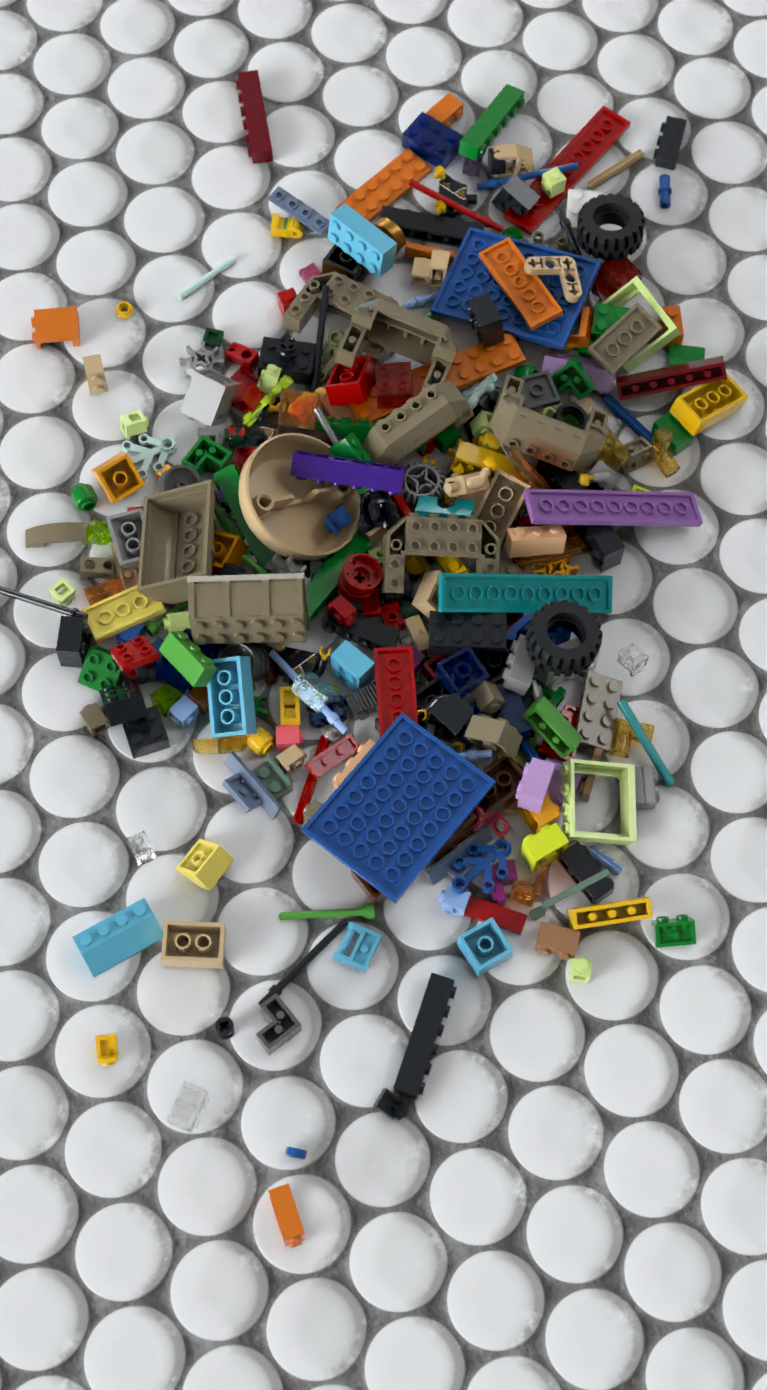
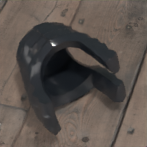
[359,490,400,533]

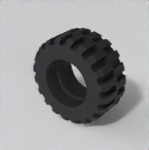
[577,193,645,261]
[525,600,603,677]

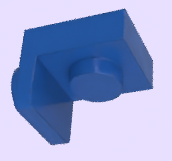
[324,505,354,535]

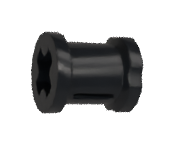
[215,1017,235,1040]

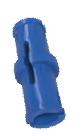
[658,174,672,209]

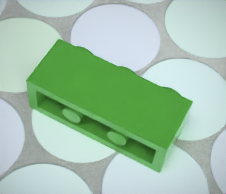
[159,631,217,687]
[523,696,583,759]

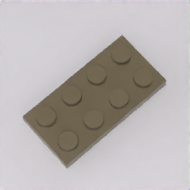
[587,302,663,376]
[575,670,623,753]

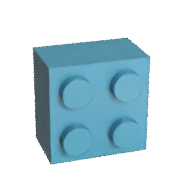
[330,640,375,691]
[457,917,513,977]

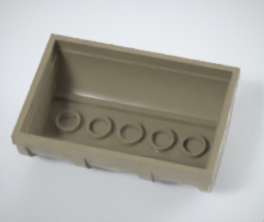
[137,480,218,604]
[187,573,310,646]

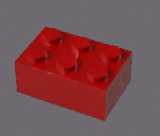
[325,355,377,406]

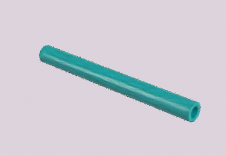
[617,699,675,786]

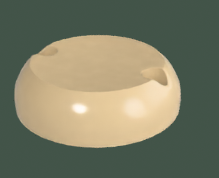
[239,433,361,561]

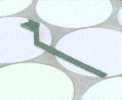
[529,869,610,921]

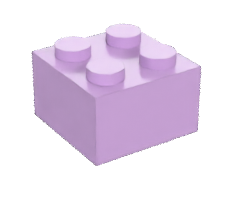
[515,757,555,814]

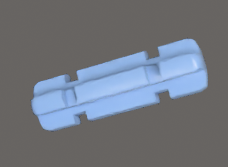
[589,845,623,875]

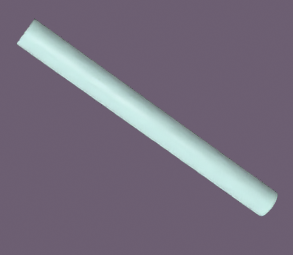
[177,256,236,300]

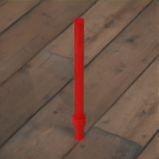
[408,179,504,233]

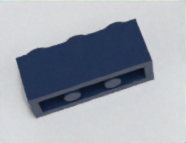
[496,683,534,741]

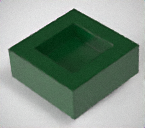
[202,328,224,350]

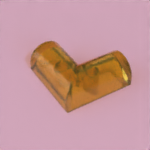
[650,428,680,478]
[609,718,654,759]
[192,736,247,754]

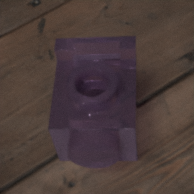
[463,156,484,177]

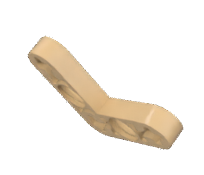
[524,256,582,303]

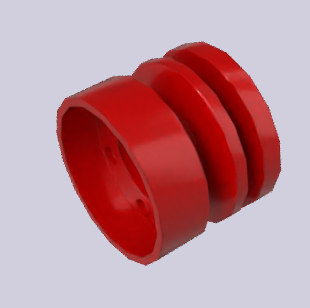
[337,553,383,603]

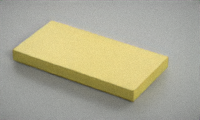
[81,585,166,643]

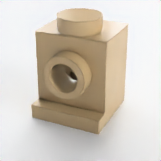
[276,743,307,776]

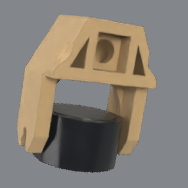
[488,144,534,178]

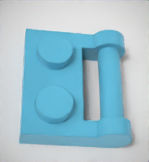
[332,922,382,973]

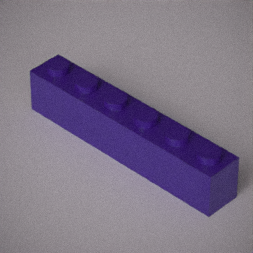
[290,450,407,495]

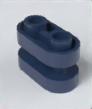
[306,695,347,728]

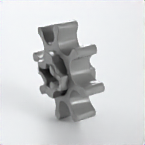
[179,341,225,379]
[264,553,311,587]

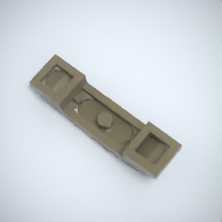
[25,522,100,548]

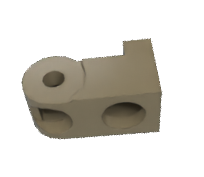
[80,556,115,580]

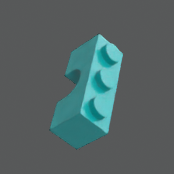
[415,495,476,519]

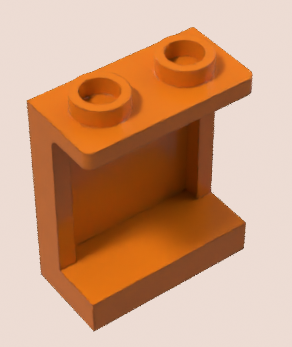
[31,306,81,349]

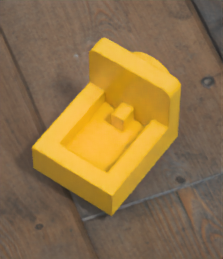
[95,1033,119,1066]

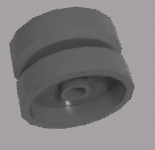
[157,464,202,493]

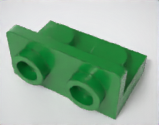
[651,914,696,948]

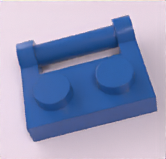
[506,613,532,651]

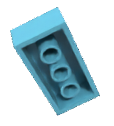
[328,203,397,278]
[207,656,257,738]

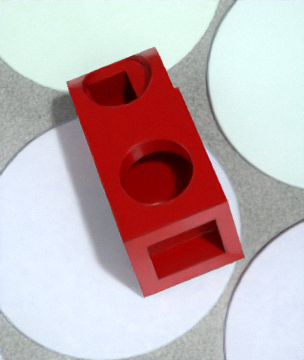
[224,342,259,373]

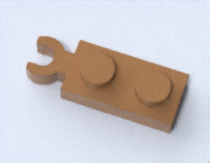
[579,747,603,802]

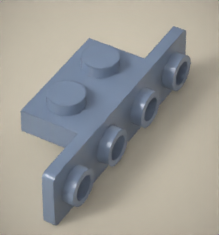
[268,186,330,236]
[222,751,281,819]
[426,826,493,885]

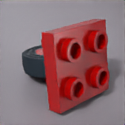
[109,635,159,685]

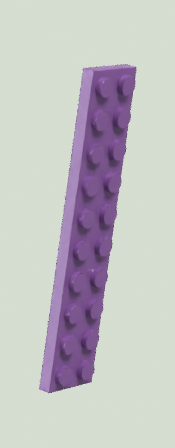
[523,489,703,527]

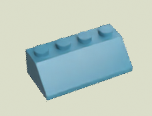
[72,898,163,977]

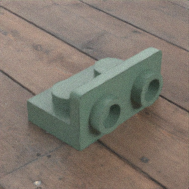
[252,755,293,801]

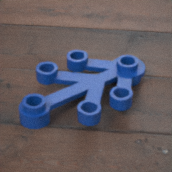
[452,839,512,894]

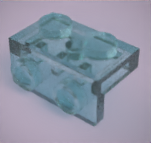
[290,672,338,712]

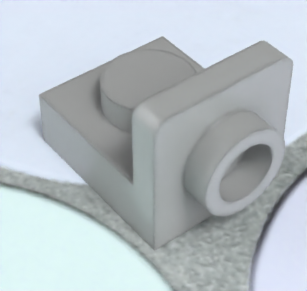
[197,428,224,446]

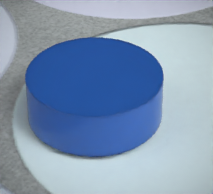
[285,1147,307,1159]

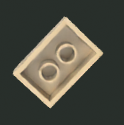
[161,920,226,969]

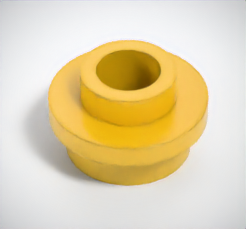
[116,301,133,319]

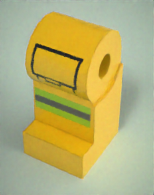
[271,213,304,238]

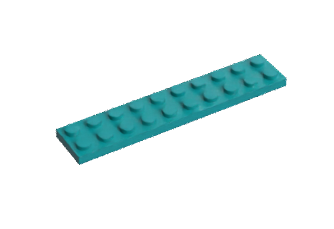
[438,573,613,613]

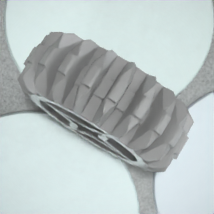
[401,460,446,508]

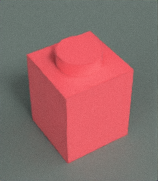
[275,725,304,751]

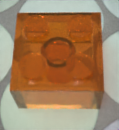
[278,389,321,430]

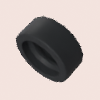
[552,402,588,430]

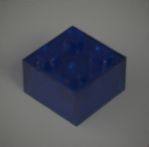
[435,646,490,698]

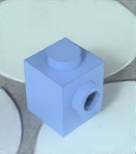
[168,694,200,729]
[439,885,471,916]

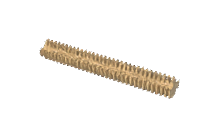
[586,149,645,190]

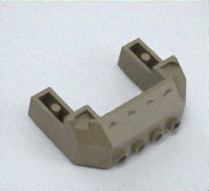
[284,272,398,371]
[334,298,459,393]
[489,374,610,472]
[361,381,474,467]
[381,513,500,593]

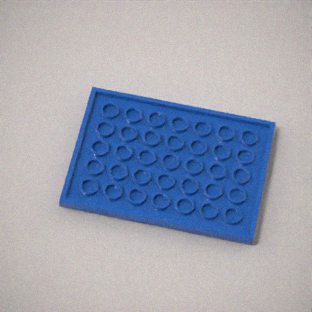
[430,227,601,350]
[301,713,496,904]

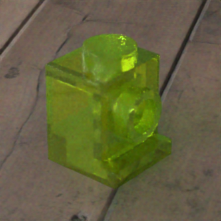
[86,520,113,545]
[150,683,182,717]

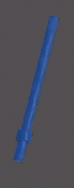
[477,162,579,190]

